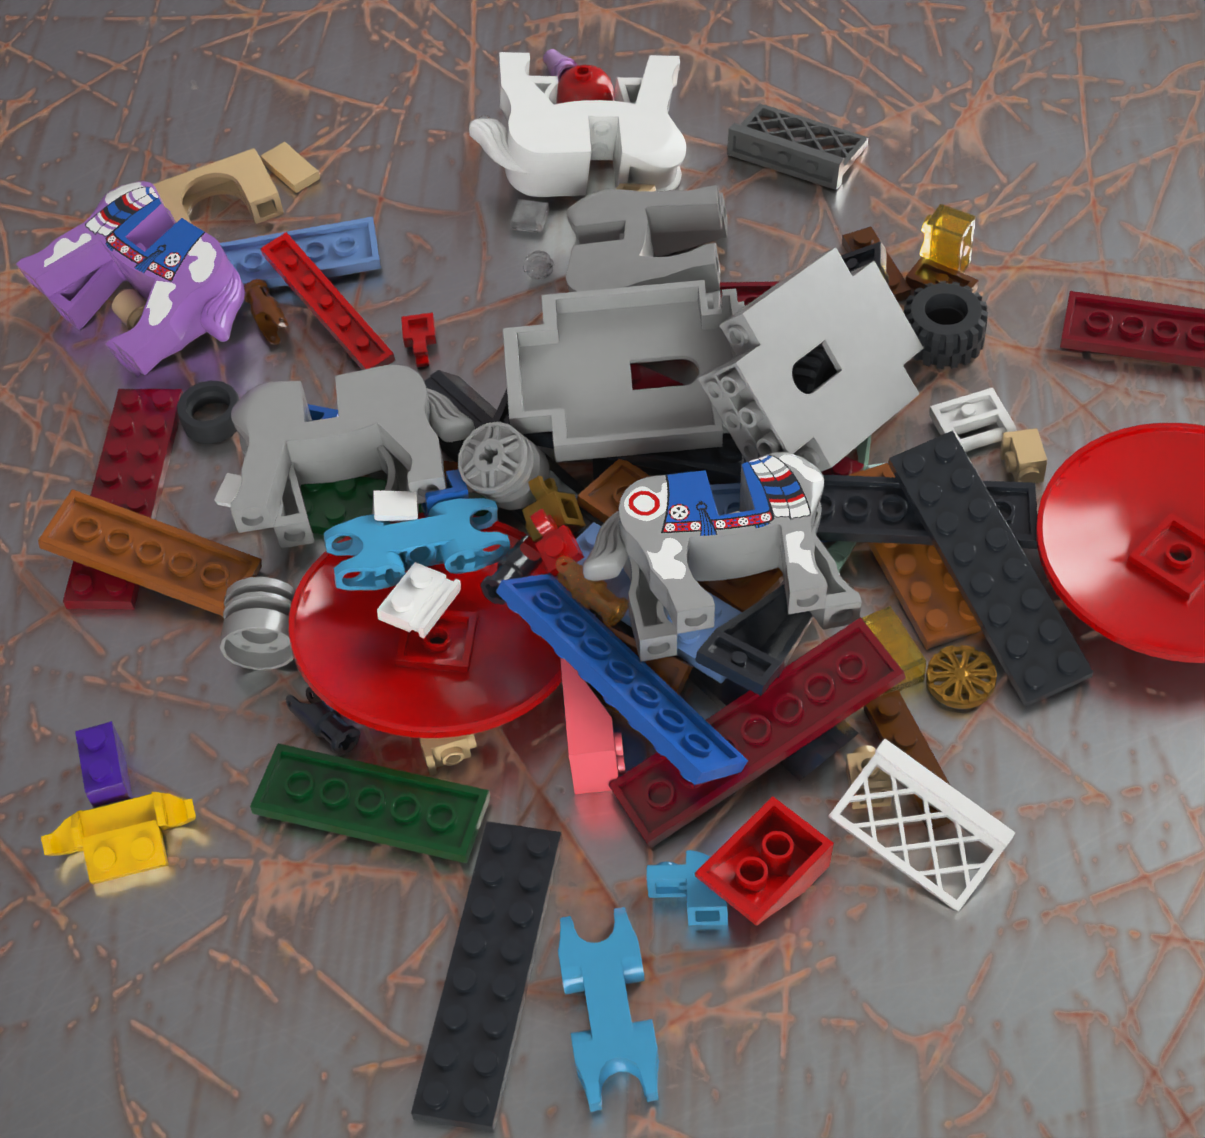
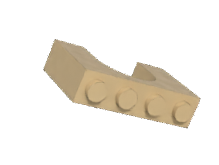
[153,148,284,224]

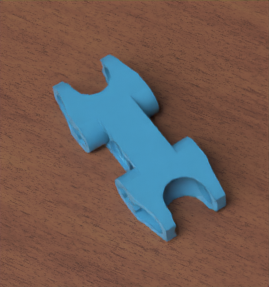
[324,498,510,590]
[558,907,659,1112]

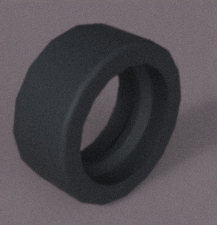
[177,380,239,444]

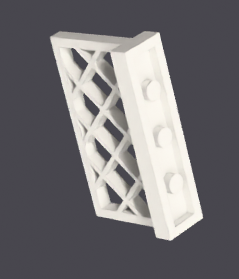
[829,739,1015,913]

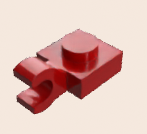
[401,312,437,367]
[530,508,584,577]

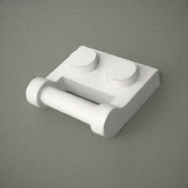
[929,387,1017,452]

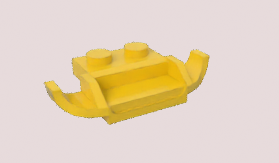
[41,792,196,884]

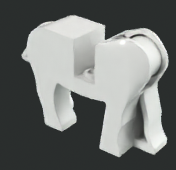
[469,52,686,197]

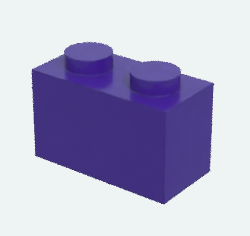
[75,721,133,808]

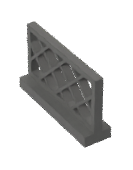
[727,103,869,190]

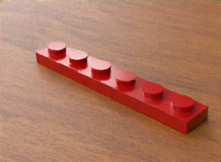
[260,232,396,370]

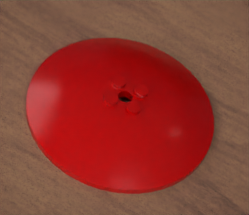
[1036,423,1205,663]
[289,513,581,738]

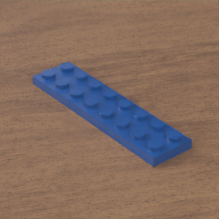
[496,574,748,785]

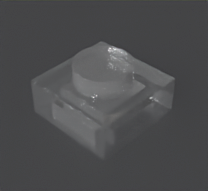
[511,199,549,233]

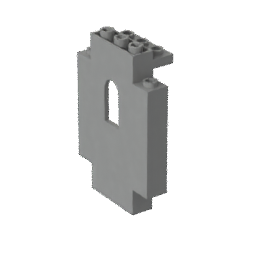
[698,247,923,471]
[503,280,745,462]

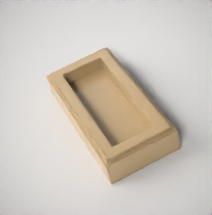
[261,141,320,193]

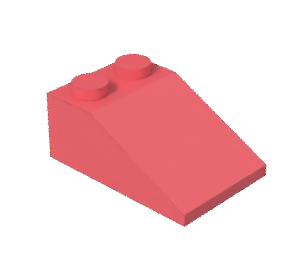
[560,658,626,794]

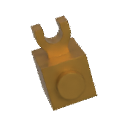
[522,476,585,542]

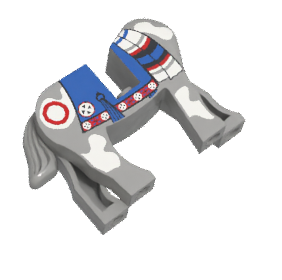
[583,452,862,662]

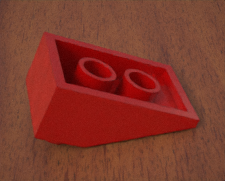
[695,796,834,926]

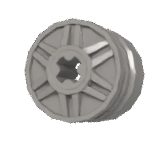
[458,422,549,510]
[220,577,296,670]

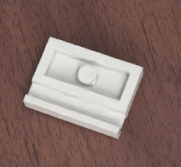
[377,562,461,638]

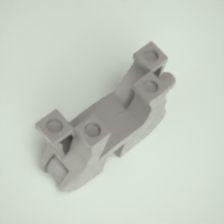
[566,185,728,309]
[231,365,475,548]

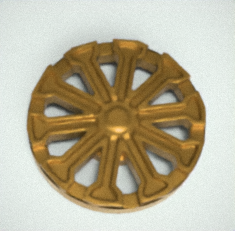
[926,644,997,709]

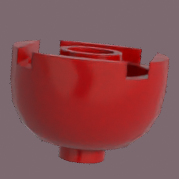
[556,65,615,104]

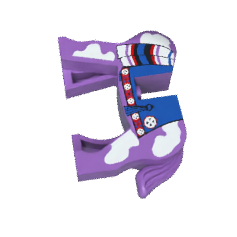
[16,181,245,377]

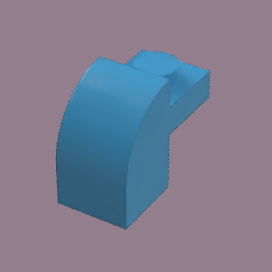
[647,850,728,926]

